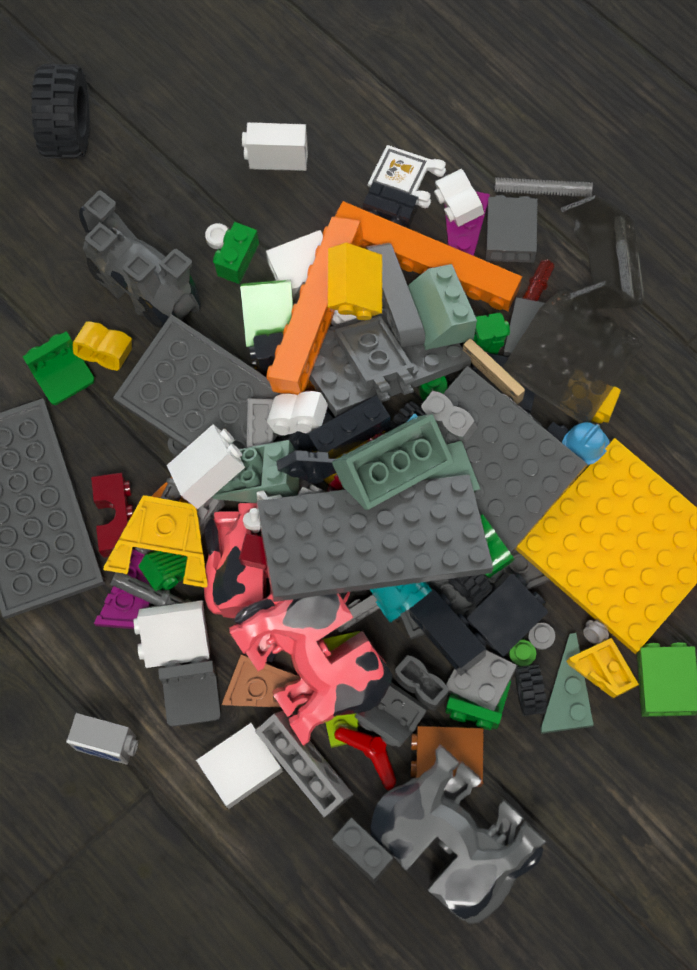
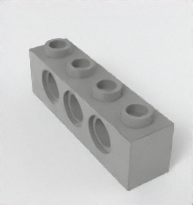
[255,711,354,817]

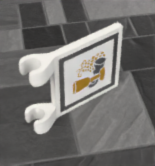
[368,145,446,208]

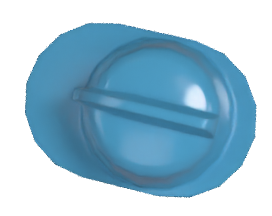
[562,422,610,465]

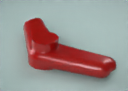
[334,727,396,790]

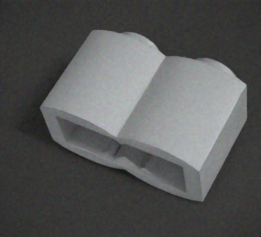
[421,391,477,442]

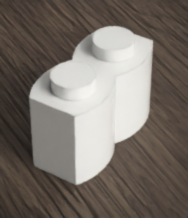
[434,169,484,227]
[267,391,328,435]

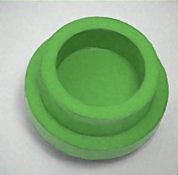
[509,640,536,667]

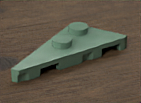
[540,633,593,734]

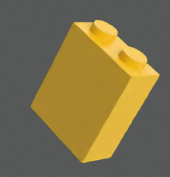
[328,242,382,320]

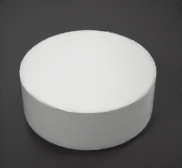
[205,224,228,249]

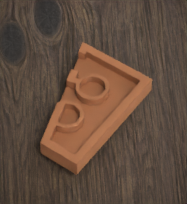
[222,655,306,708]

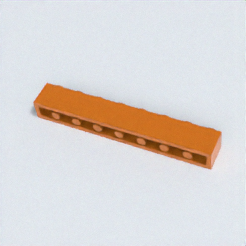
[335,201,522,311]
[267,217,364,395]

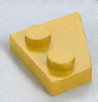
[566,638,639,698]

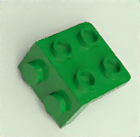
[22,331,95,405]
[445,680,511,730]

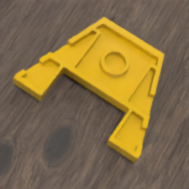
[103,495,208,588]

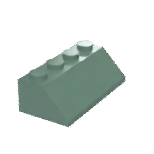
[332,414,454,510]

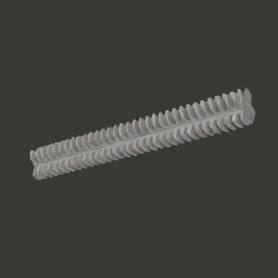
[495,178,593,197]

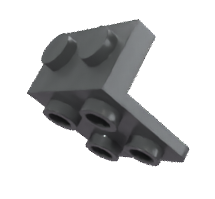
[158,658,221,727]
[355,682,429,747]

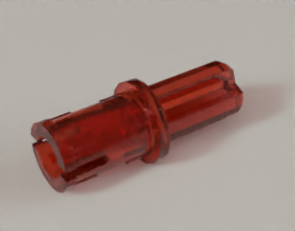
[522,259,554,302]

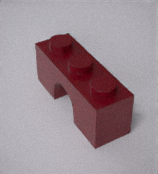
[91,473,134,558]

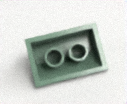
[408,264,477,350]

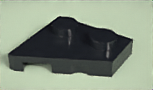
[277,451,345,484]

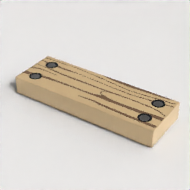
[463,339,525,404]

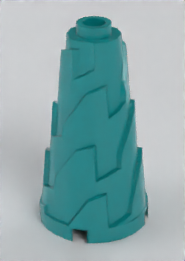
[370,582,432,623]

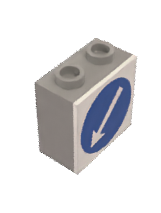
[67,713,138,765]

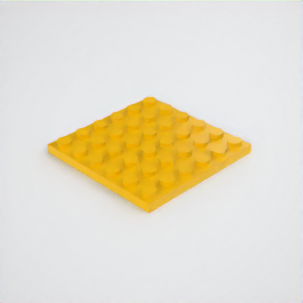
[515,438,697,654]

